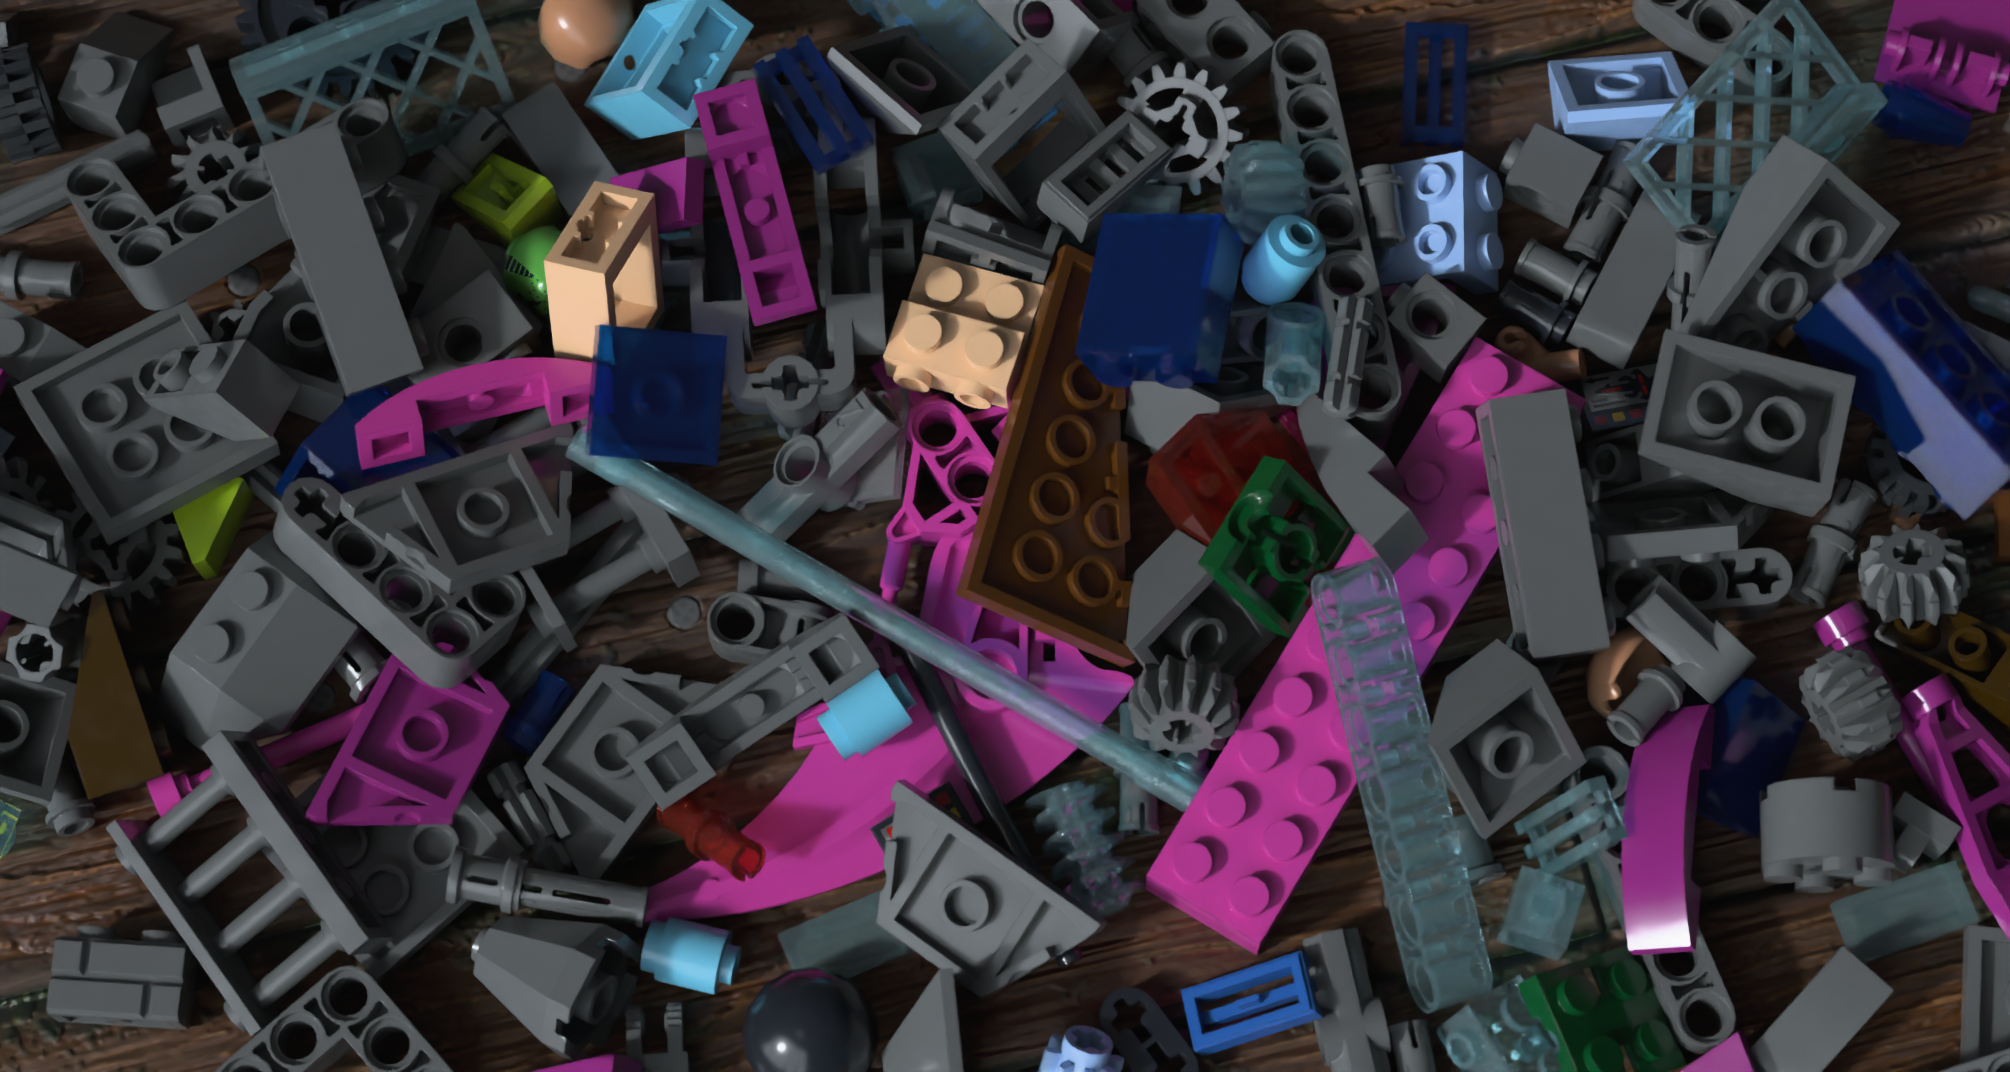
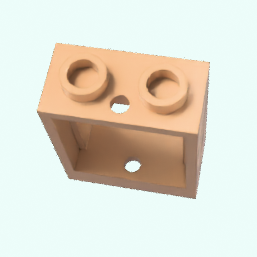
[544,181,665,391]

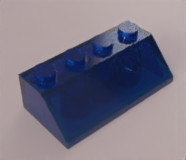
[1792,249,2010,521]

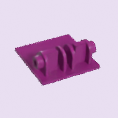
[1873,0,2010,114]

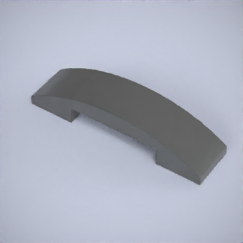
[625,611,880,811]

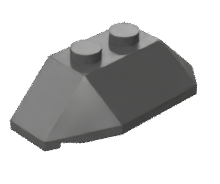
[153,530,362,752]

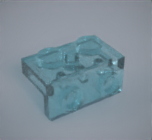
[1437,975,1561,1072]

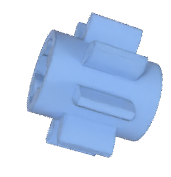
[1038,1025,1124,1072]

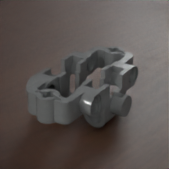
[659,53,916,429]

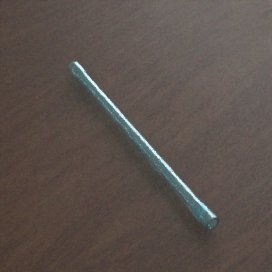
[566,423,1204,813]

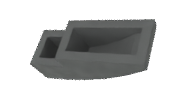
[1294,385,1430,575]
[1749,946,1894,1072]

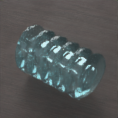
[1025,781,1144,919]

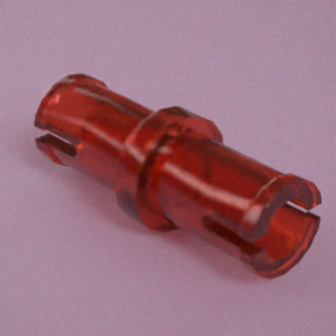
[656,793,766,881]

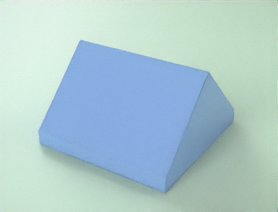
[1548,51,1694,151]

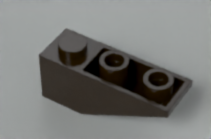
[68,588,176,800]
[1872,610,2010,731]

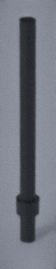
[884,611,1083,969]

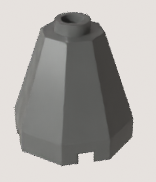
[471,916,642,1062]

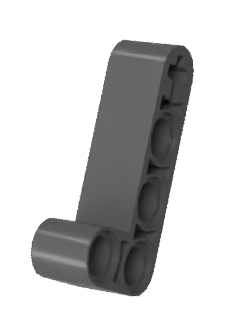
[273,477,526,689]

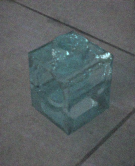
[1496,865,1586,961]

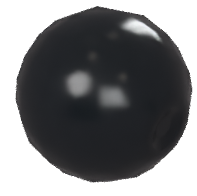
[742,966,880,1072]

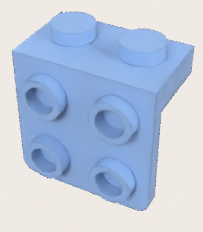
[1355,151,1504,295]

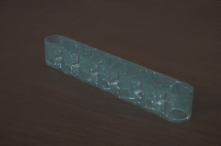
[1311,557,1493,1014]

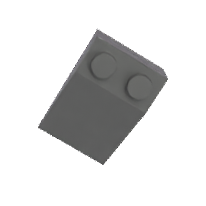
[1637,329,1856,517]

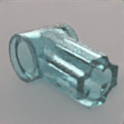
[1262,302,1325,406]

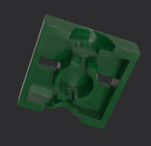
[1198,456,1355,638]
[1518,945,1687,1072]

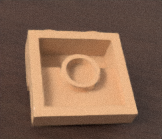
[883,253,1045,409]

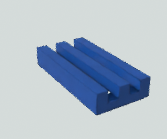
[1181,951,1323,1057]

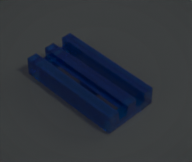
[1401,22,1468,148]
[753,34,873,176]

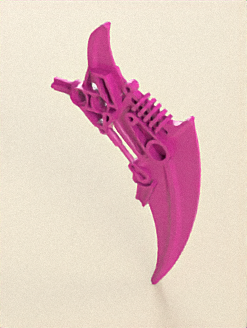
[603,353,1146,924]

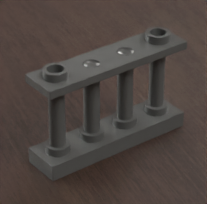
[435,406,700,653]
[106,730,395,1036]

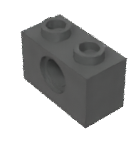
[976,0,1132,82]
[408,269,543,385]

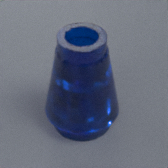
[1872,78,1972,148]

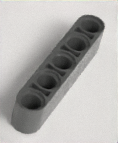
[1563,745,1736,1056]

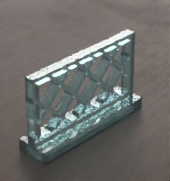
[229,0,516,158]
[1622,0,1888,252]

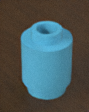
[1242,214,1326,305]
[816,669,917,761]
[640,917,741,995]

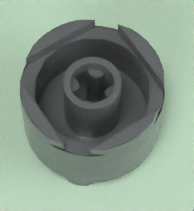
[1759,777,1895,893]

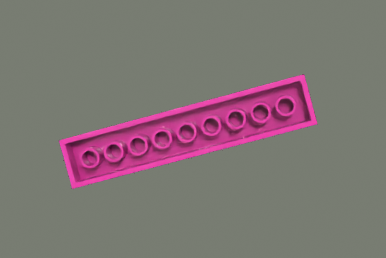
[1145,337,1587,956]

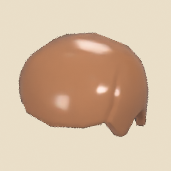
[538,0,636,69]
[1585,626,1672,720]

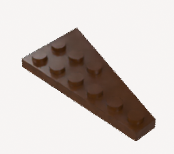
[955,244,1135,668]

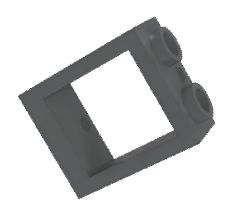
[937,38,1107,231]
[0,491,82,629]

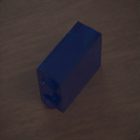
[1075,214,1244,389]

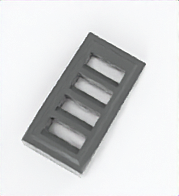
[1037,109,1174,244]

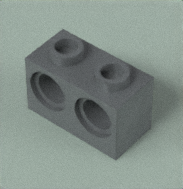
[1136,0,1275,101]

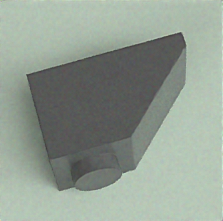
[57,11,176,139]

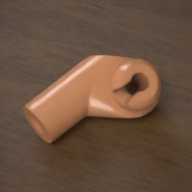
[1494,326,1587,383]

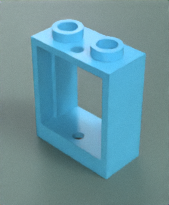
[584,0,754,141]

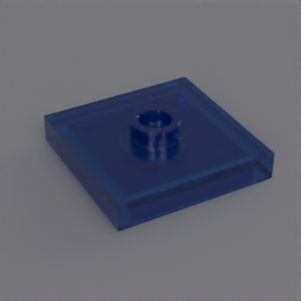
[585,325,727,465]

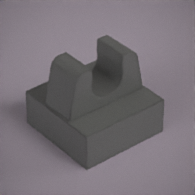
[1893,792,1961,874]

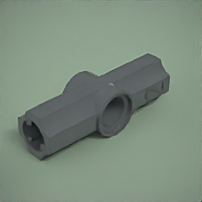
[728,387,903,559]
[1302,928,1391,1072]

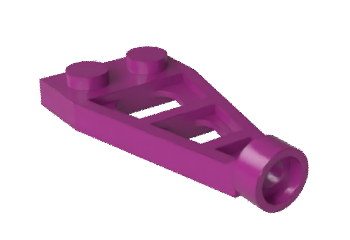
[1901,673,2010,941]

